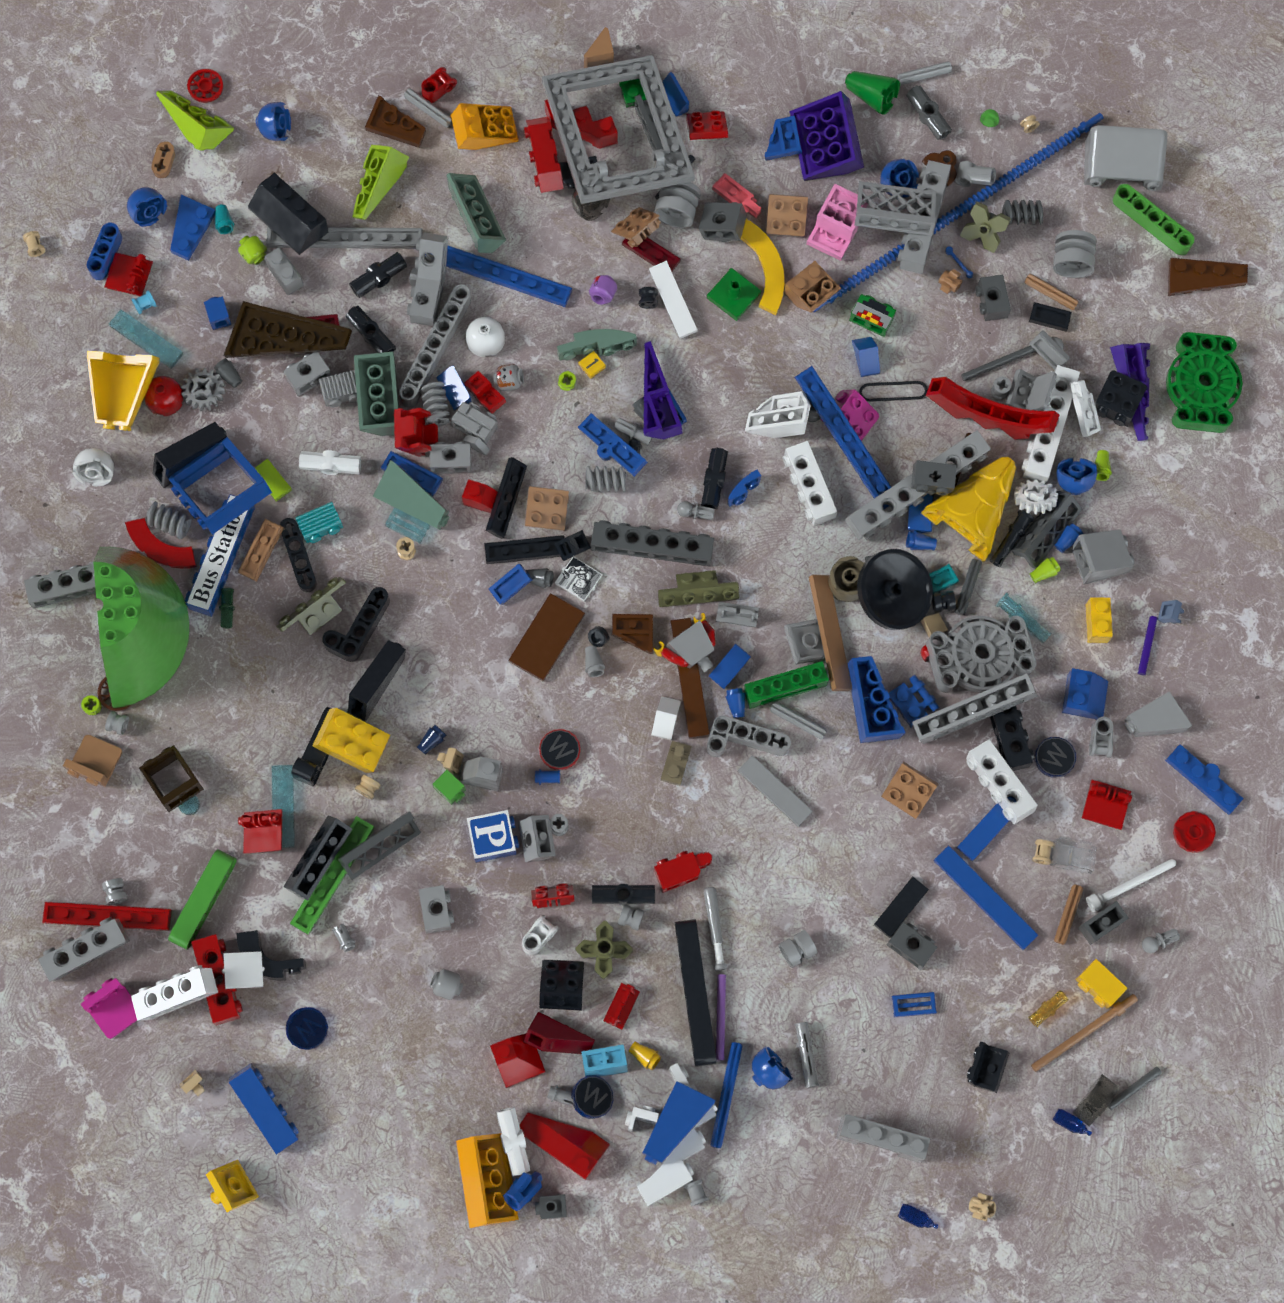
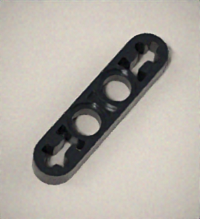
[280,518,317,592]

